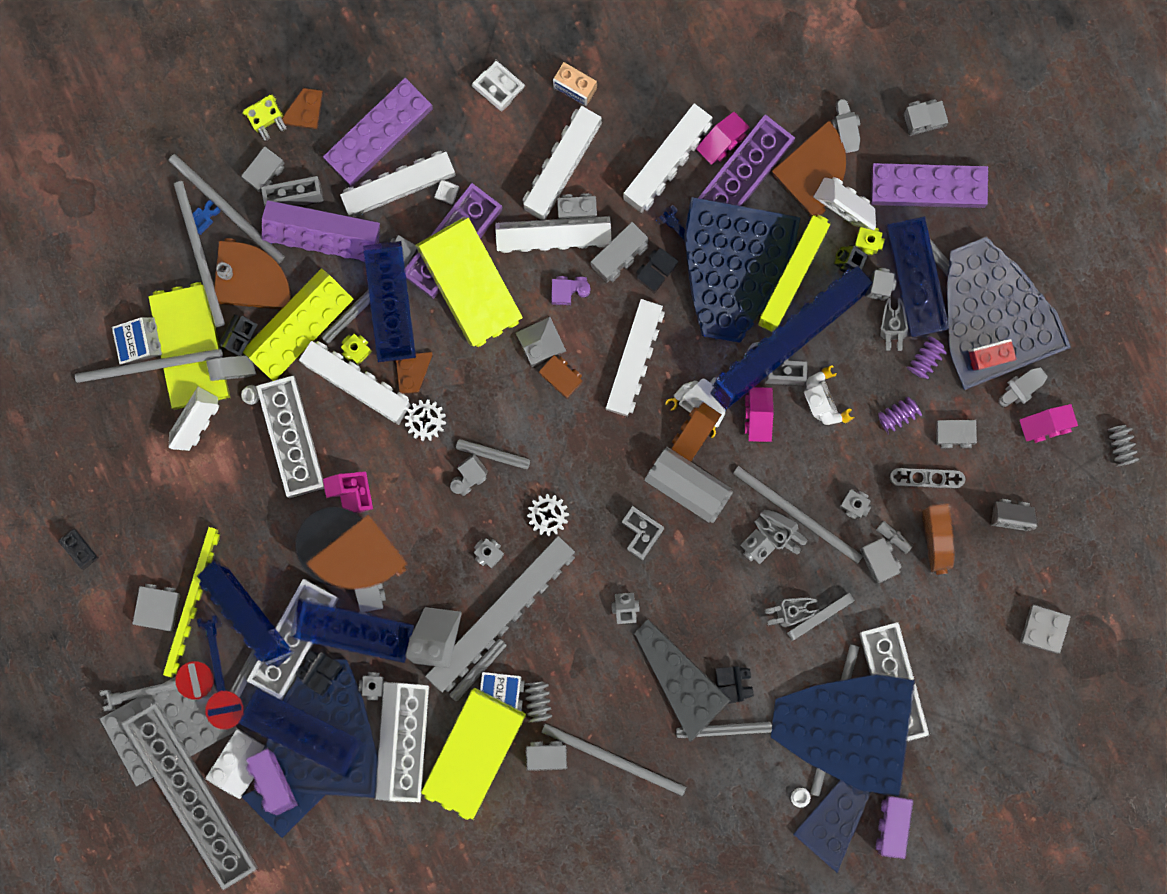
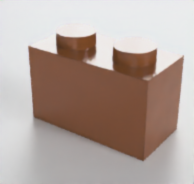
[539,355,583,399]

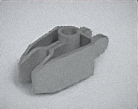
[832,99,860,153]
[880,298,908,351]
[998,367,1048,407]
[755,510,807,554]
[765,598,819,627]

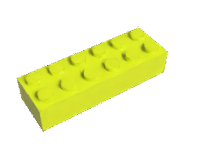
[243,268,353,381]

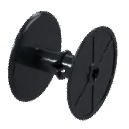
[296,507,363,587]

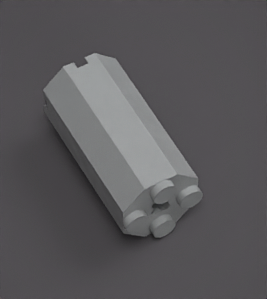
[644,447,734,523]

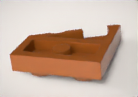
[282,88,323,129]
[396,352,433,394]

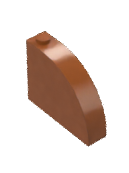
[771,121,846,219]
[214,238,292,310]
[922,504,954,575]
[307,515,408,589]

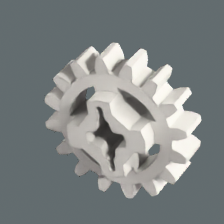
[405,399,446,441]
[527,494,569,536]

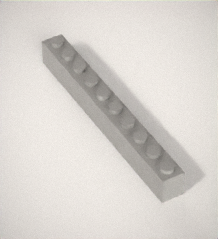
[425,536,575,693]

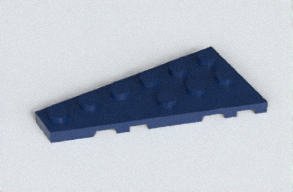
[793,780,871,873]
[242,790,325,838]

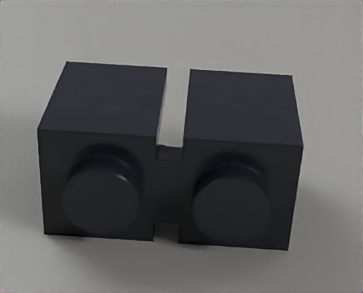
[636,247,678,294]

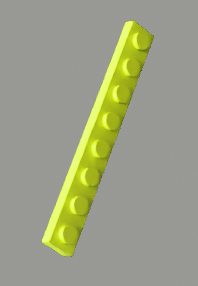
[163,527,220,677]

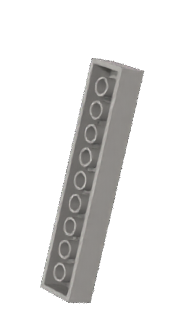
[122,702,258,890]

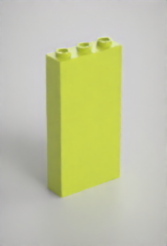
[758,215,830,334]
[415,217,523,347]
[148,282,230,410]
[421,688,526,819]

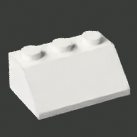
[814,177,876,230]
[169,387,219,451]
[205,729,265,799]

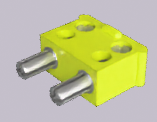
[243,95,286,140]

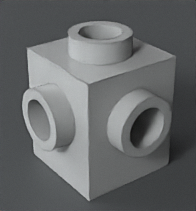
[840,489,871,519]
[740,529,775,564]
[474,538,505,569]
[612,593,639,624]
[359,673,387,700]

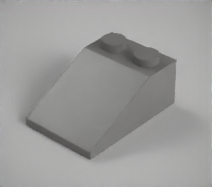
[991,499,1037,531]
[406,607,462,668]

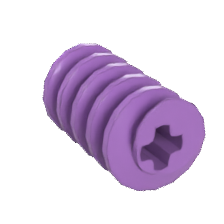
[907,336,947,379]
[878,396,922,435]

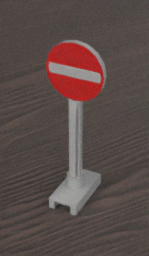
[100,661,214,711]

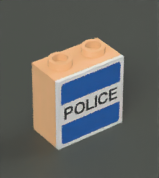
[553,62,597,106]

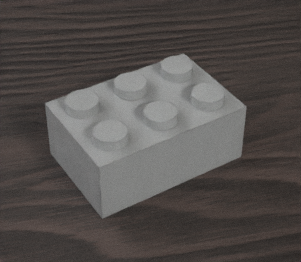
[591,222,648,283]

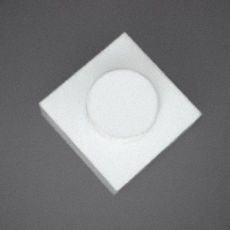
[435,180,459,205]

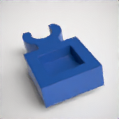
[193,200,220,235]

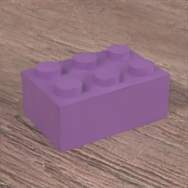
[246,749,298,815]
[876,796,913,859]

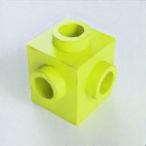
[855,227,885,255]
[341,334,372,365]

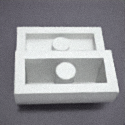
[472,61,525,111]

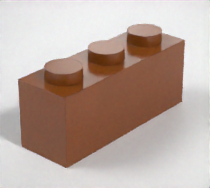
[672,402,722,462]

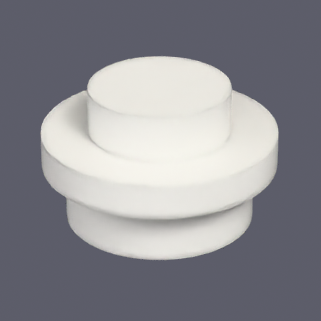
[241,385,259,404]
[791,788,810,807]

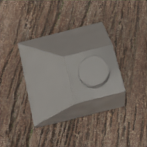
[516,317,566,367]

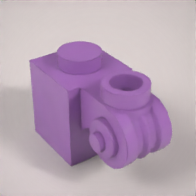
[552,276,590,305]

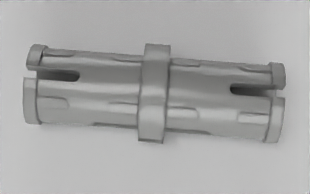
[216,262,233,280]
[876,521,913,554]

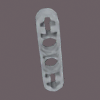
[890,468,965,489]
[787,593,855,641]

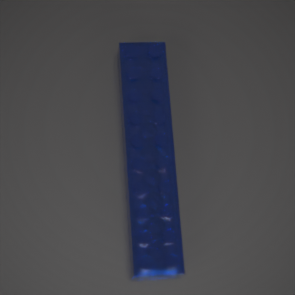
[710,266,873,411]

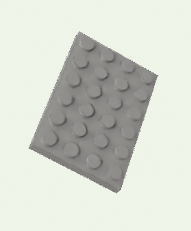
[100,662,238,787]

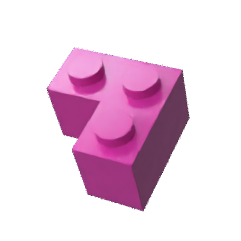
[696,112,750,165]
[745,387,773,442]
[1020,404,1078,443]
[323,472,373,514]

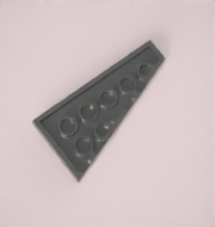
[635,619,731,742]

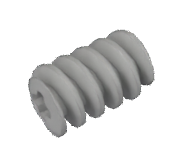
[1108,425,1139,467]
[524,682,552,722]

